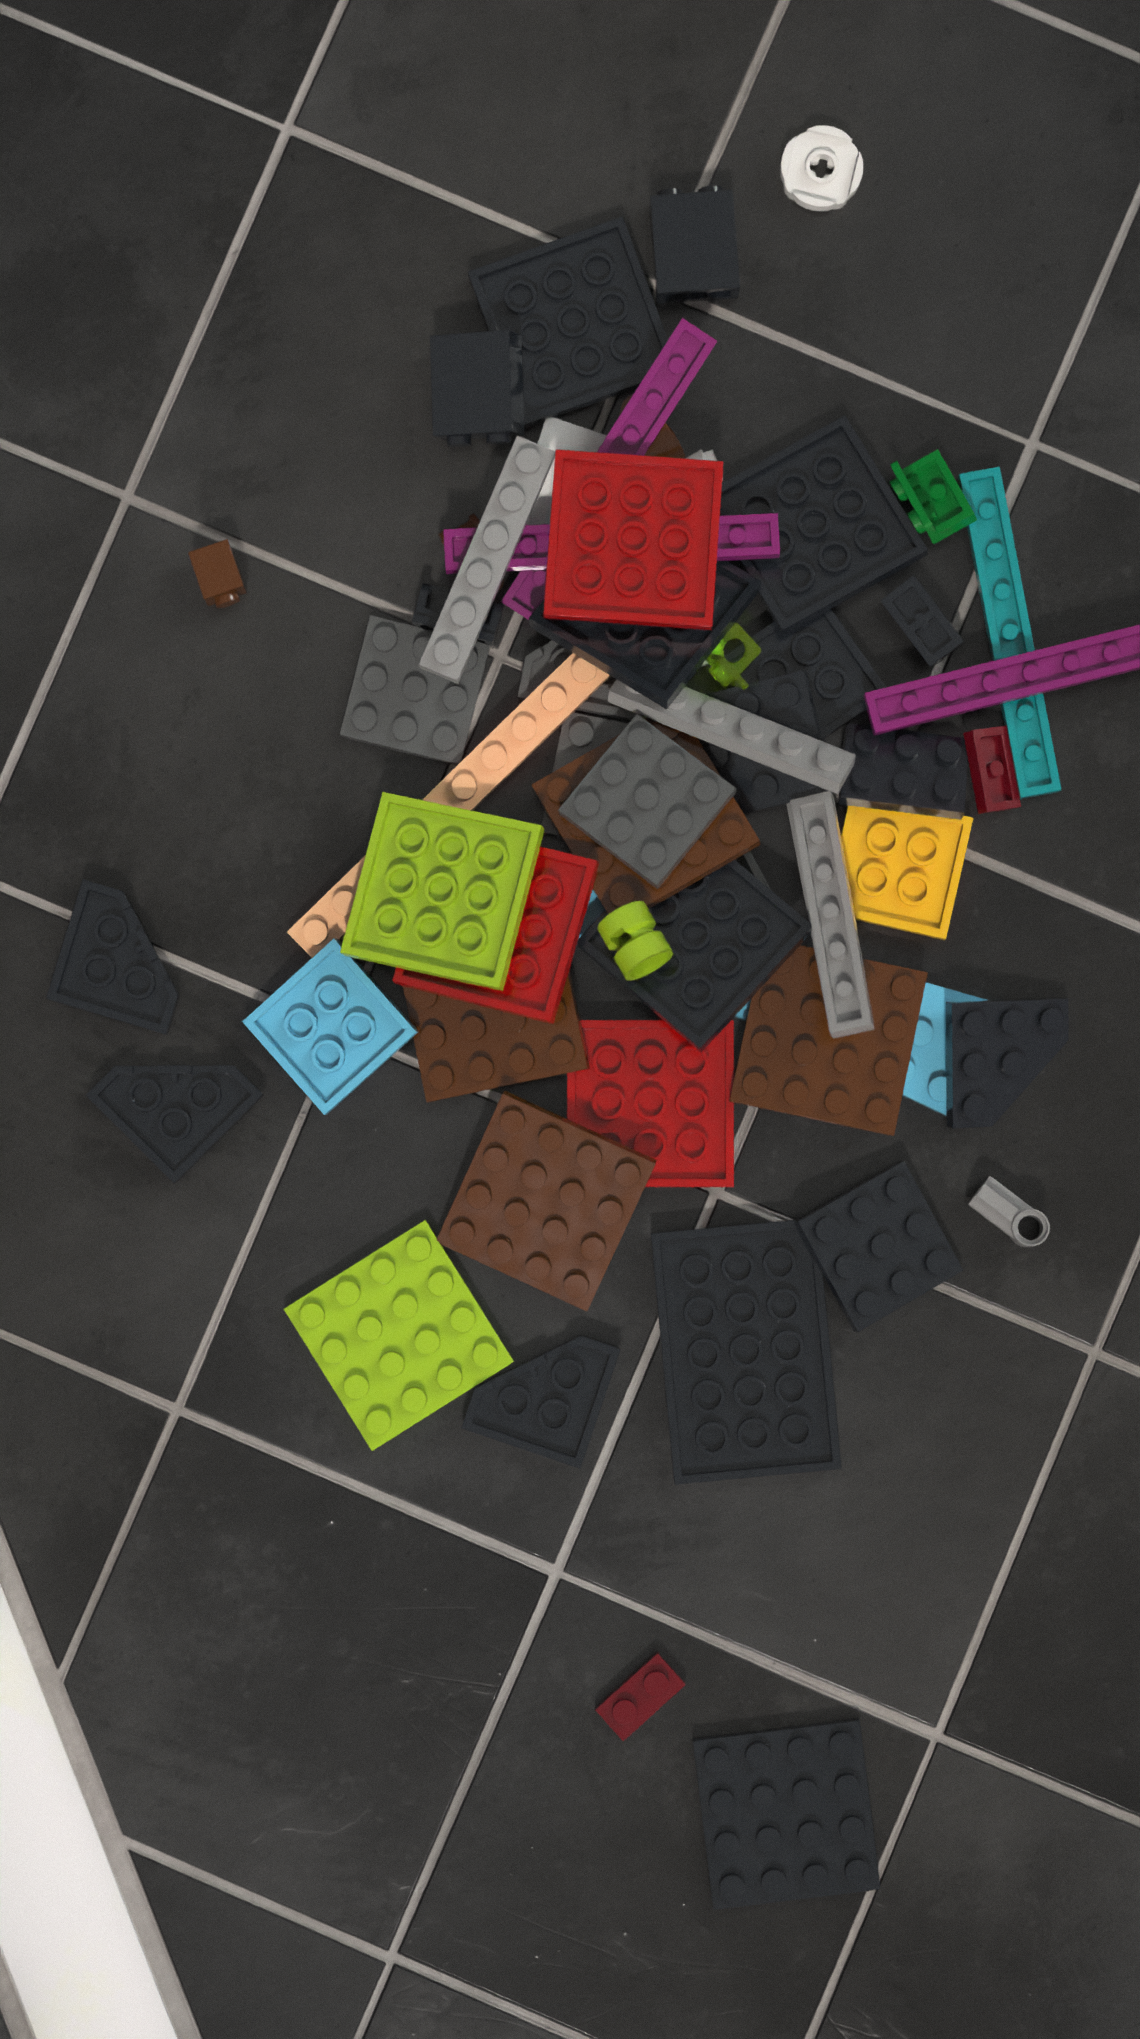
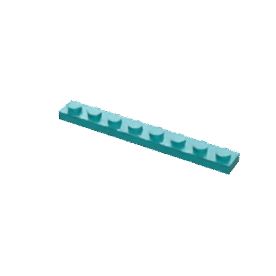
[957,467,1061,799]

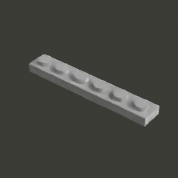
[419,436,555,684]
[608,679,856,794]
[790,791,875,1038]

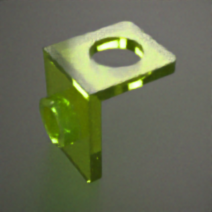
[706,623,761,690]

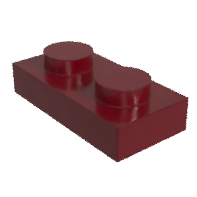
[963,726,1021,814]
[595,1652,686,1741]

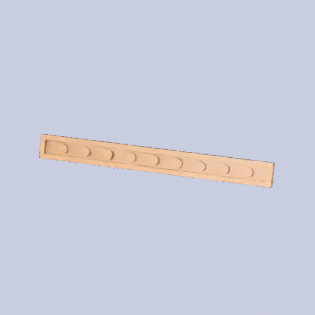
[287,653,610,958]

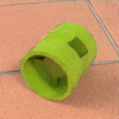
[597,901,673,981]

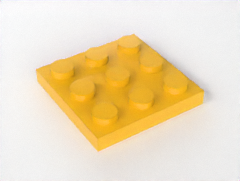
[841,805,973,940]

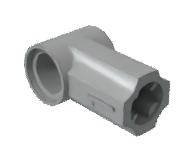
[967,1176,1050,1247]

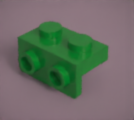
[889,449,977,545]

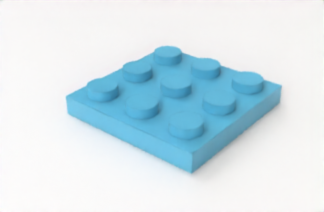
[242,938,419,1115]

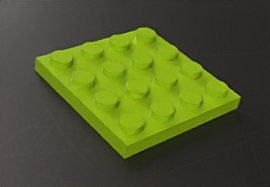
[340,792,545,991]
[284,1220,514,1451]

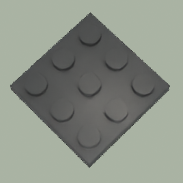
[340,615,490,766]
[558,714,736,889]

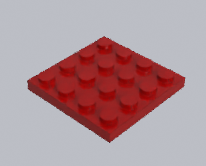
[543,449,724,630]
[392,847,599,1025]
[567,1020,734,1187]

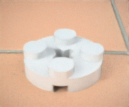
[780,125,863,211]

